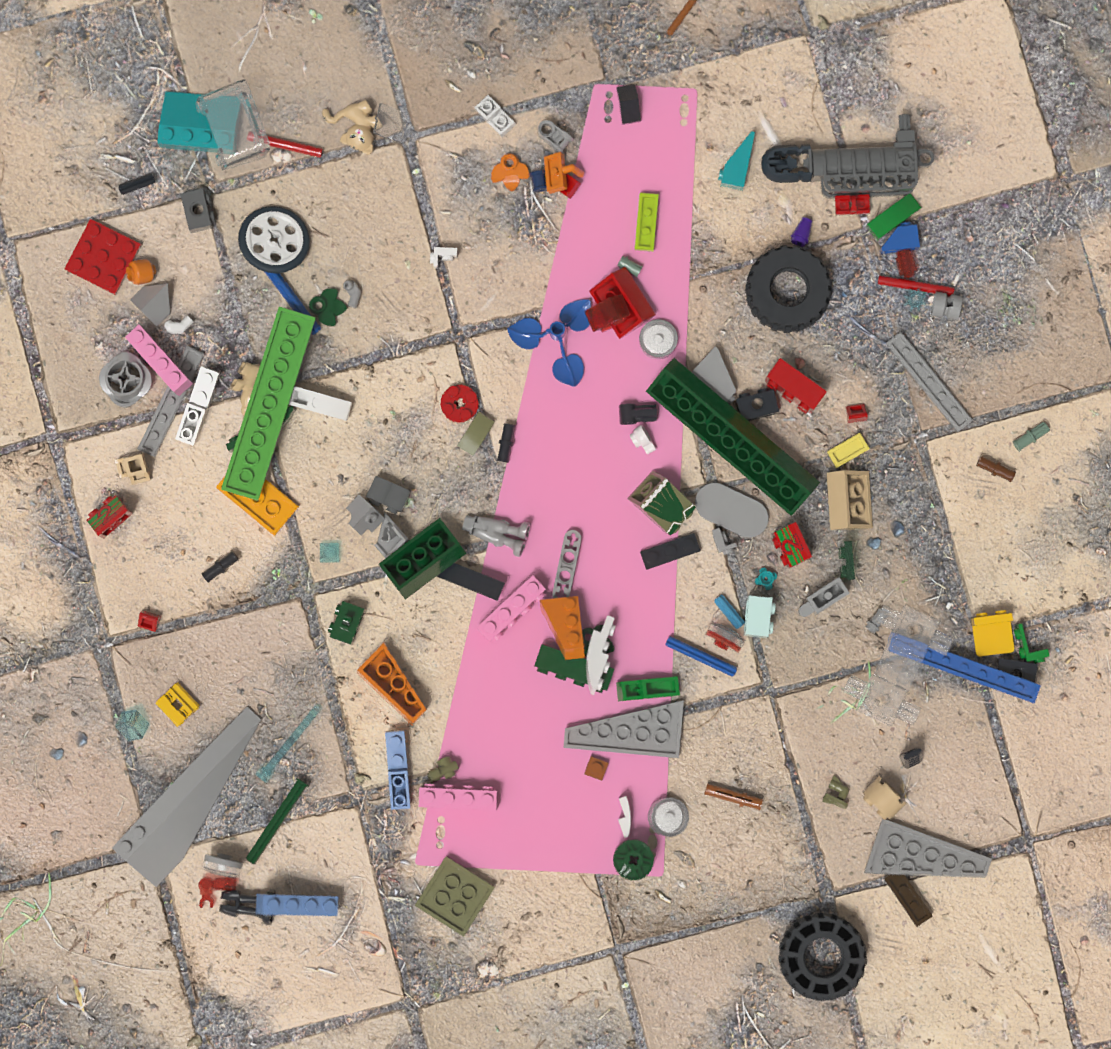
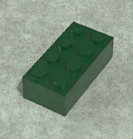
[379,518,467,600]

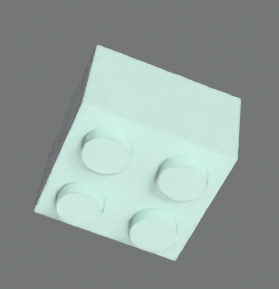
[743,596,775,638]

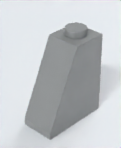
[692,347,736,405]

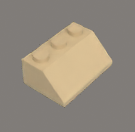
[827,470,873,530]

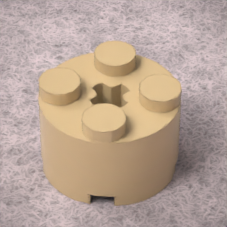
[863,776,907,820]

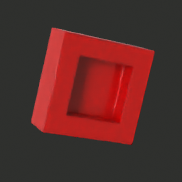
[559,173,581,199]

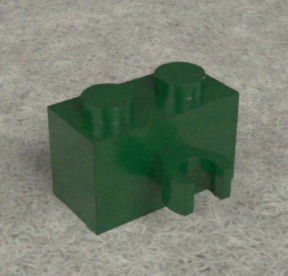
[328,601,365,645]

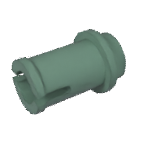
[617,256,643,277]

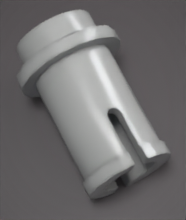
[865,608,889,634]

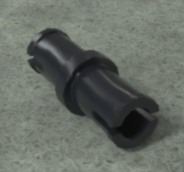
[497,423,516,463]
[201,551,239,583]

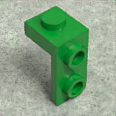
[1014,623,1050,664]

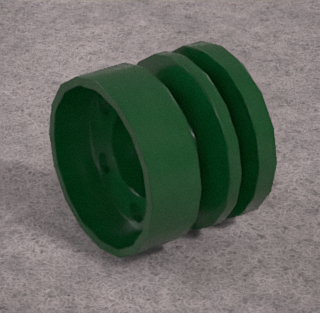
[613,839,654,881]

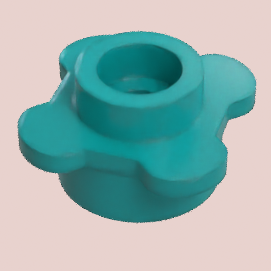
[755,568,777,590]

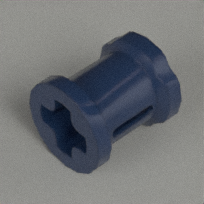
[529,170,547,193]

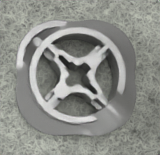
[99,351,152,408]

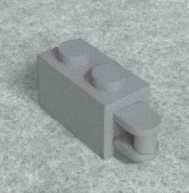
[798,577,849,617]

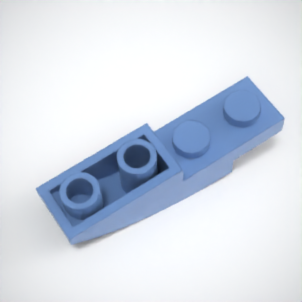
[385,730,410,810]

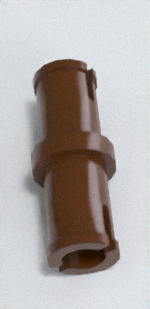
[976,455,1016,482]

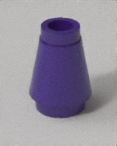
[791,217,812,247]

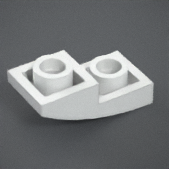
[474,95,516,137]

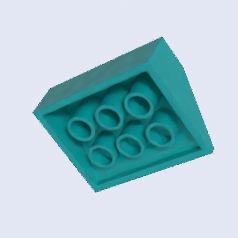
[157,91,241,154]

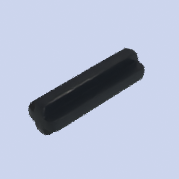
[118,173,155,195]

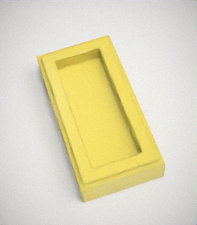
[827,433,870,468]

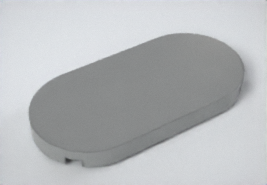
[695,483,768,538]

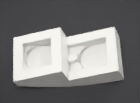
[618,796,630,838]

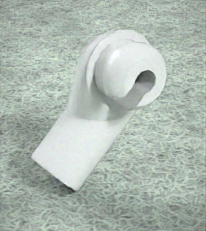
[164,316,194,334]

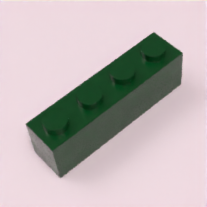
[534,644,614,693]

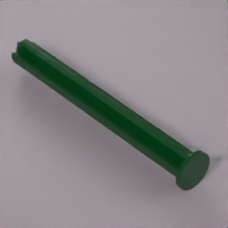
[246,778,309,864]

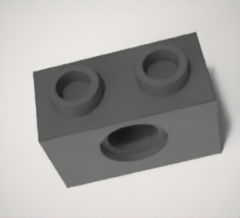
[180,188,215,233]

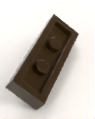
[883,874,933,927]

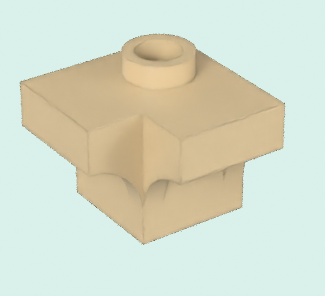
[115,452,151,485]

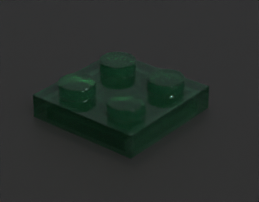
[838,541,855,582]

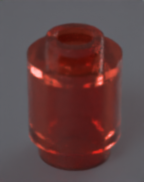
[895,249,918,279]

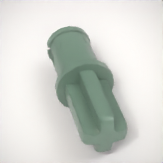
[1013,422,1050,452]

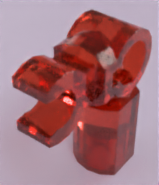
[198,876,236,908]

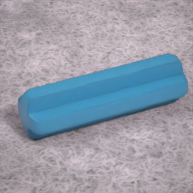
[714,595,745,629]

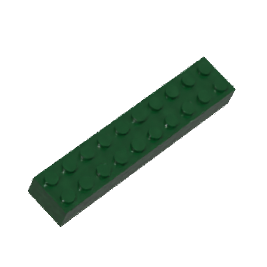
[645,358,820,516]

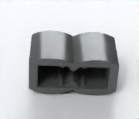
[366,476,411,514]

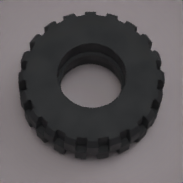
[745,245,832,333]
[778,912,867,1001]

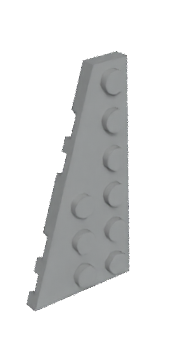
[563,700,684,758]
[864,819,992,878]

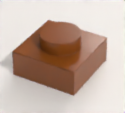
[584,756,608,781]

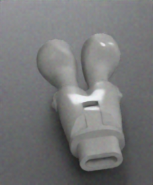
[462,515,530,557]

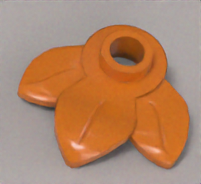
[491,153,529,191]

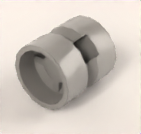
[931,291,962,320]

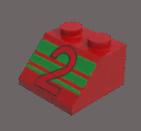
[86,495,133,539]
[771,522,812,569]

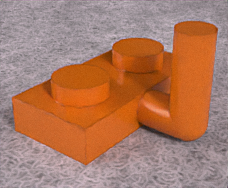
[544,152,584,194]

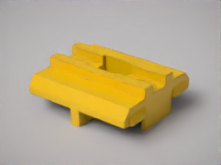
[155,682,200,727]

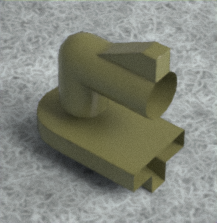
[822,776,849,809]

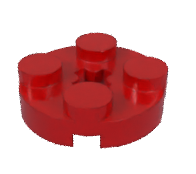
[440,385,479,423]

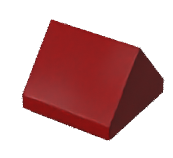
[846,404,868,423]
[138,610,161,632]

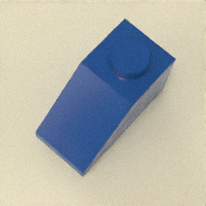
[880,222,920,254]

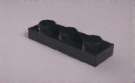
[640,533,701,570]

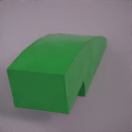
[866,194,922,241]
[616,676,680,702]

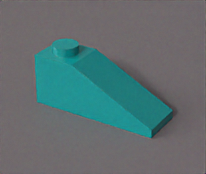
[718,131,755,191]

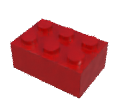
[765,358,827,414]

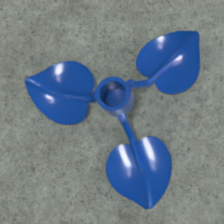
[507,299,592,387]

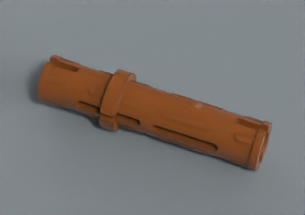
[704,783,763,811]

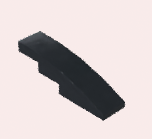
[436,563,505,601]

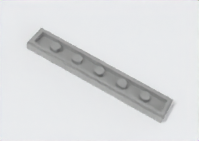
[886,331,973,433]
[137,346,205,457]

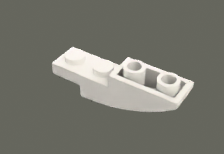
[175,366,220,445]
[289,386,352,421]
[586,615,616,695]

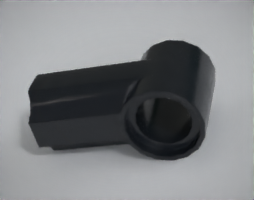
[619,404,657,425]

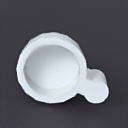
[630,424,656,454]

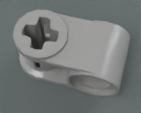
[538,120,574,153]

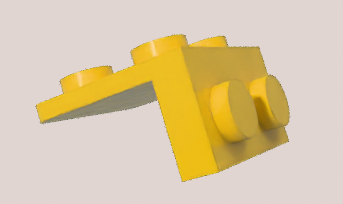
[971,610,1014,657]

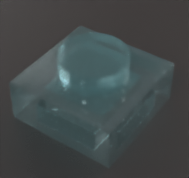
[320,543,340,563]

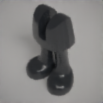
[219,889,276,925]

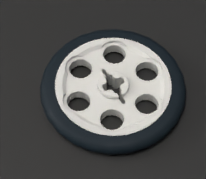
[238,206,310,274]

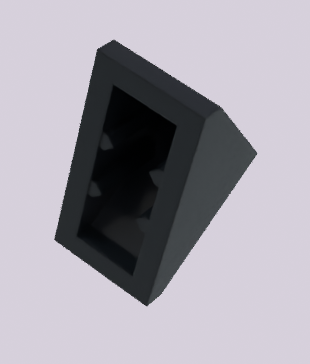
[616,84,641,125]

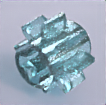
[903,289,926,311]

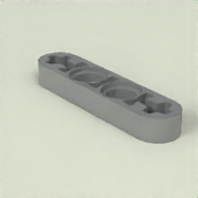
[552,530,581,598]

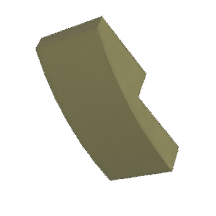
[457,411,495,456]

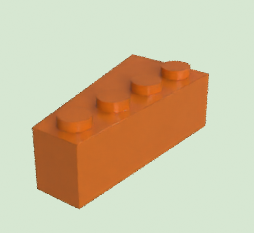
[357,643,426,726]

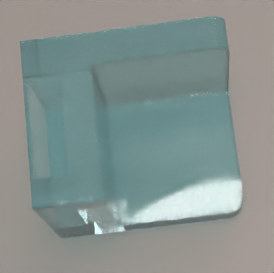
[115,709,149,741]

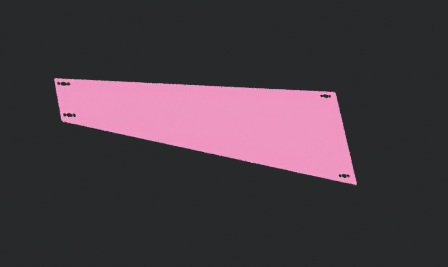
[415,84,697,877]

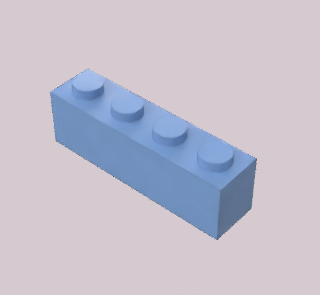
[256,894,338,916]

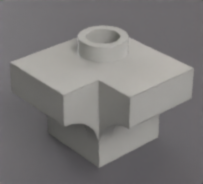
[346,495,385,536]

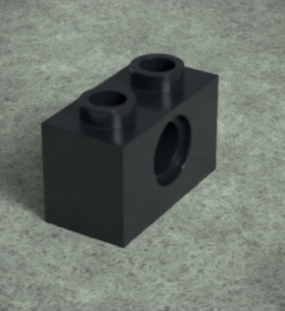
[736,388,779,421]
[996,658,1038,683]

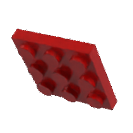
[64,219,142,295]

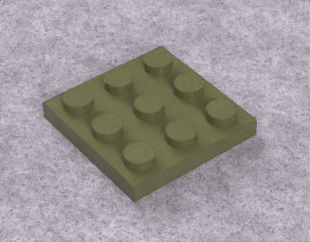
[415,856,495,937]

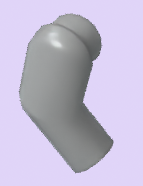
[343,280,361,308]

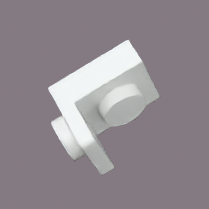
[430,247,458,269]

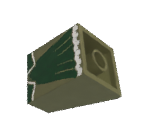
[627,471,696,536]

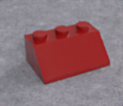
[589,267,656,339]

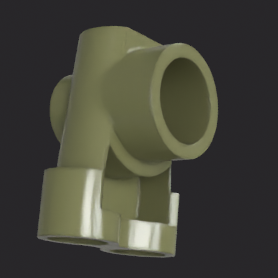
[427,756,459,783]

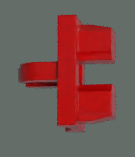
[835,194,870,216]

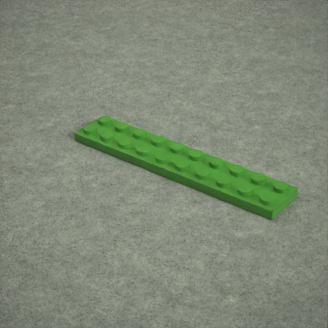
[221,307,316,501]

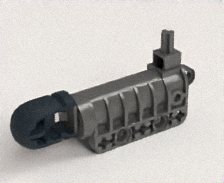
[761,114,934,199]

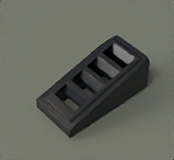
[899,748,923,769]

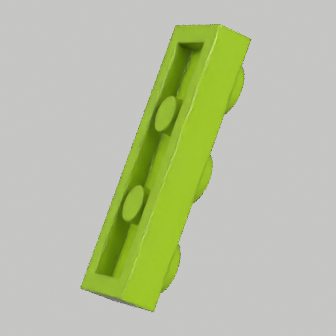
[634,193,659,252]

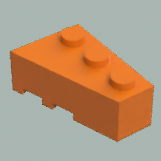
[540,596,585,660]

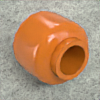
[126,259,156,285]

